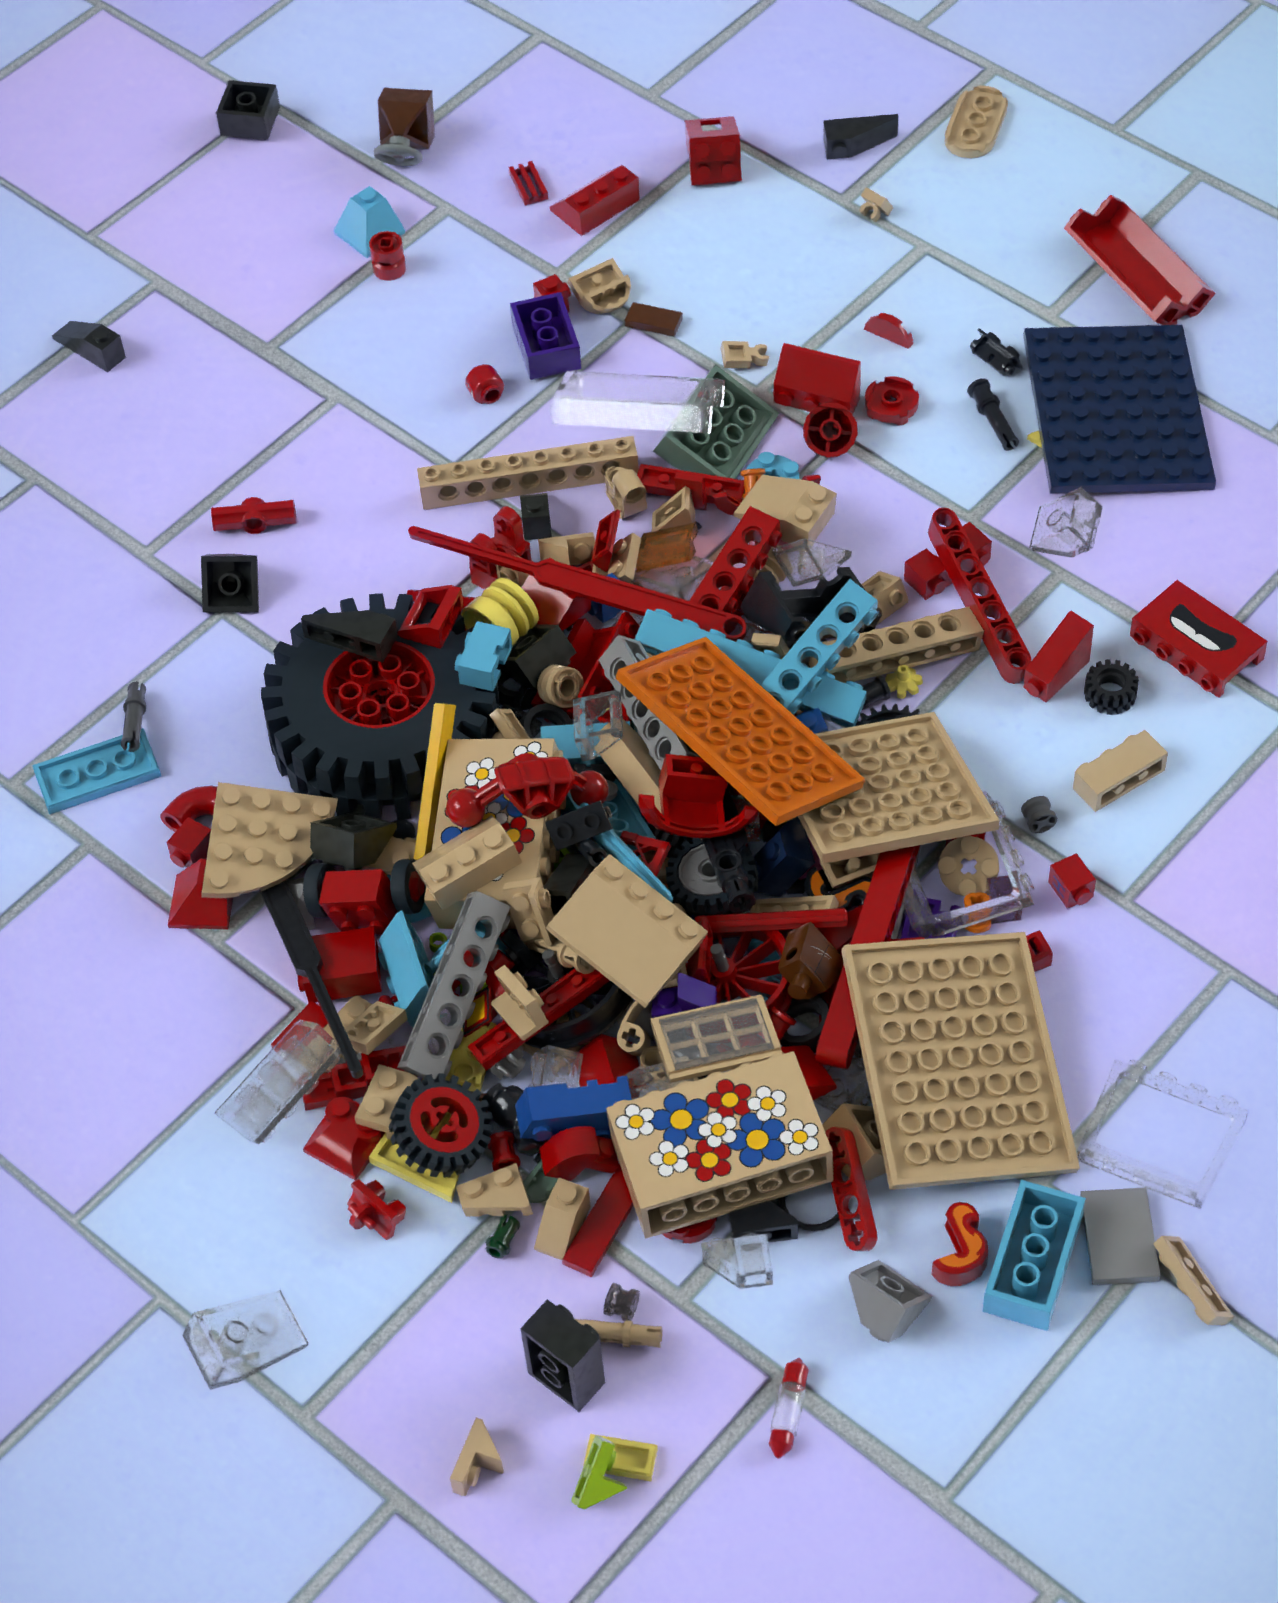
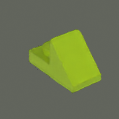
[571,1435,627,1509]

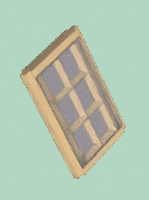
[650,995,782,1083]

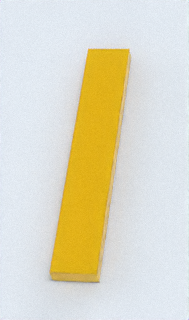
[414,703,456,860]

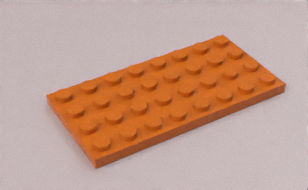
[615,637,865,826]

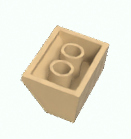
[412,815,522,911]

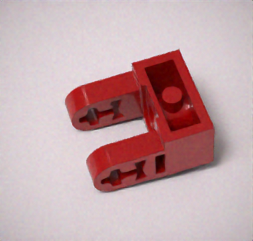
[469,506,532,589]

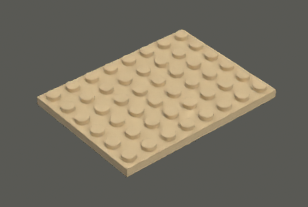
[841,932,1080,1190]

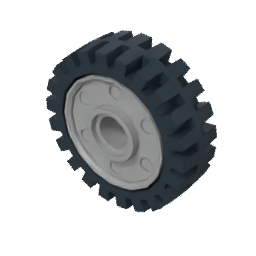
[666,838,759,918]

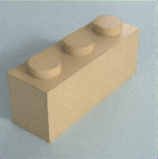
[1073,730,1168,812]

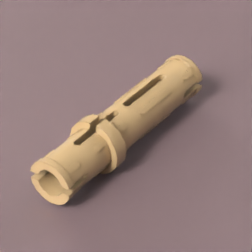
[575,1319,663,1348]

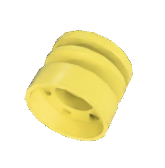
[461,577,539,646]

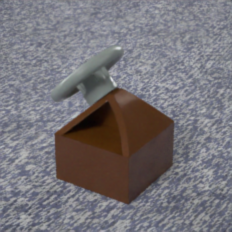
[373,87,435,166]

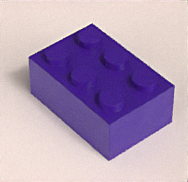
[510,292,582,380]

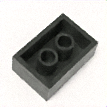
[520,1299,605,1412]

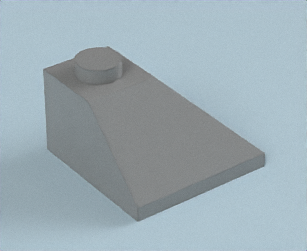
[848,1260,933,1343]

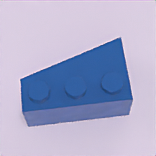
[515,1076,632,1141]

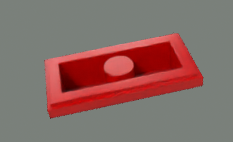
[591,509,621,572]
[687,918,714,984]
[781,1046,837,1100]

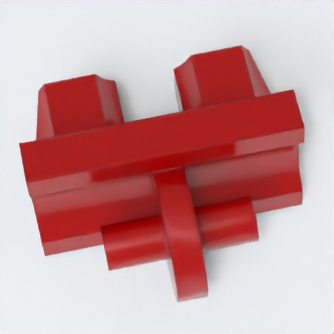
[347,1179,406,1241]

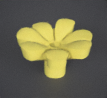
[885,665,923,699]

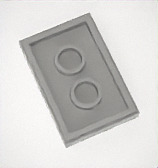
[1080,1187,1160,1285]

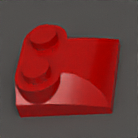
[303,1097,385,1181]

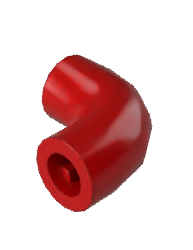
[160,785,217,832]

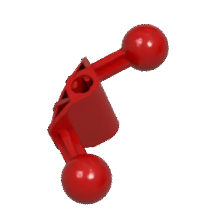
[446,753,609,828]

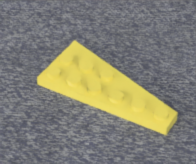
[369,1022,496,1203]

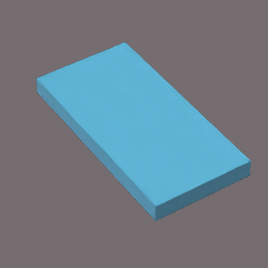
[32,728,161,815]

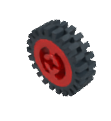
[389,1073,493,1178]

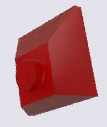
[168,858,234,930]

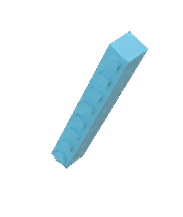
[634,609,867,728]

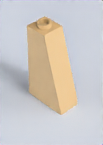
[593,719,661,813]

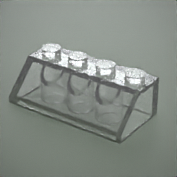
[214,1019,341,1145]

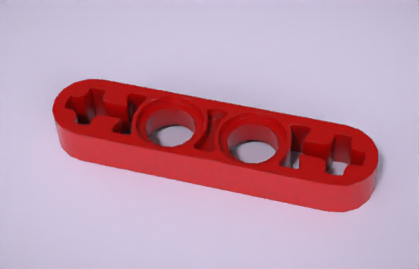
[825,1127,878,1252]

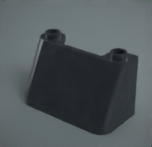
[740,567,882,642]

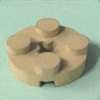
[938,836,1000,896]

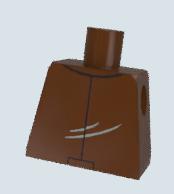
[778,922,844,999]

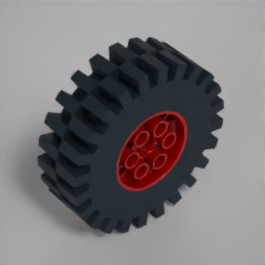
[261,593,500,820]

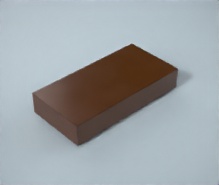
[625,302,683,337]

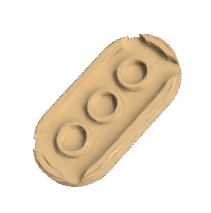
[945,86,1008,158]

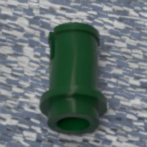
[486,1215,521,1259]

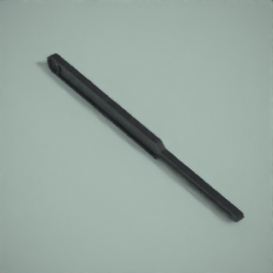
[259,880,363,1079]

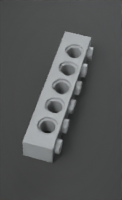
[599,634,700,773]
[397,891,511,1079]

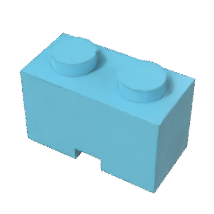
[455,621,512,691]

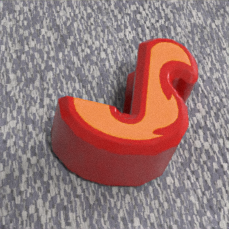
[931,1202,989,1286]

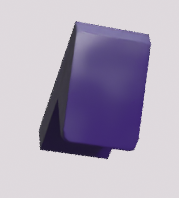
[652,973,717,1018]

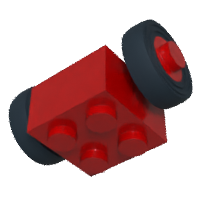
[303,859,426,935]

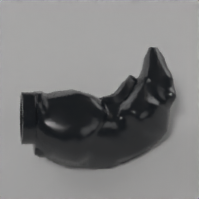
[482,1083,546,1156]

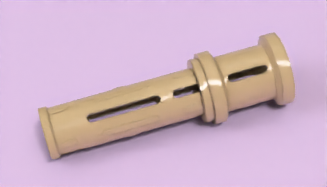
[523,938,595,974]

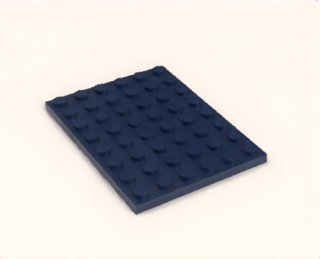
[1023,325,1216,494]

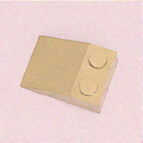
[734,475,837,552]

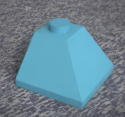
[334,186,406,258]

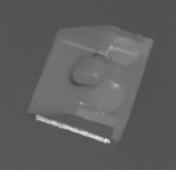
[1029,487,1103,558]

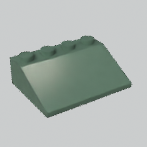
[653,364,780,479]

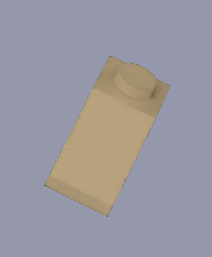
[820,853,880,889]
[534,1178,591,1260]

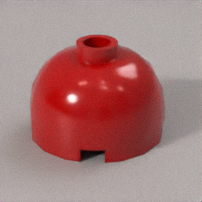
[803,403,858,458]

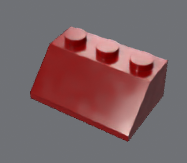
[549,165,640,236]
[773,343,861,415]

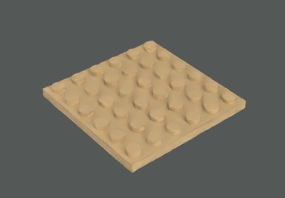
[798,712,999,864]

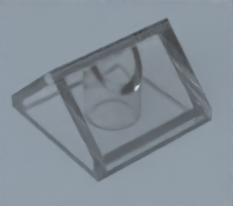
[773,538,852,587]

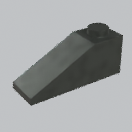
[823,114,899,160]
[52,321,126,373]
[301,610,398,663]

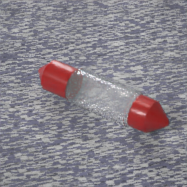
[768,1358,809,1459]

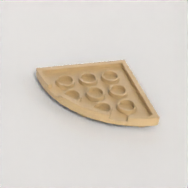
[201,782,338,898]

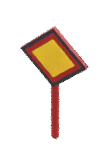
[453,986,492,1037]

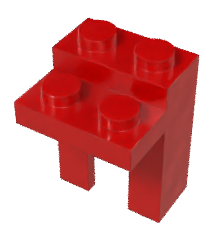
[685,116,742,185]

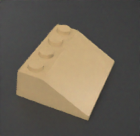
[546,854,708,1008]

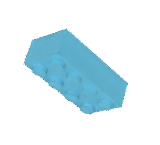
[982,1180,1086,1331]

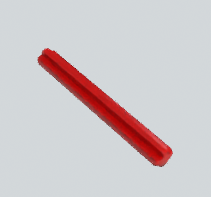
[695,908,848,934]

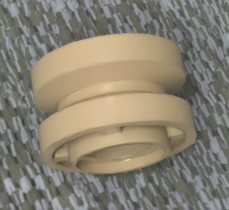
[537,664,584,708]

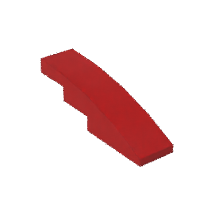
[299,1045,418,1111]

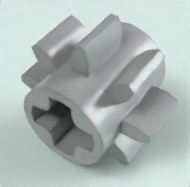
[489,1046,526,1080]

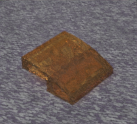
[636,522,699,572]

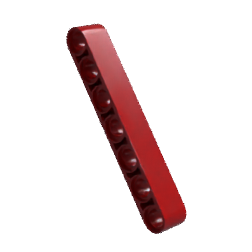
[927,507,1031,684]

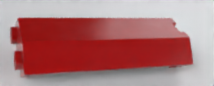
[1064,195,1216,325]

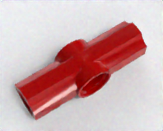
[211,497,297,534]

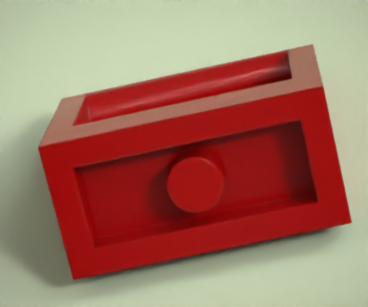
[398,585,464,649]

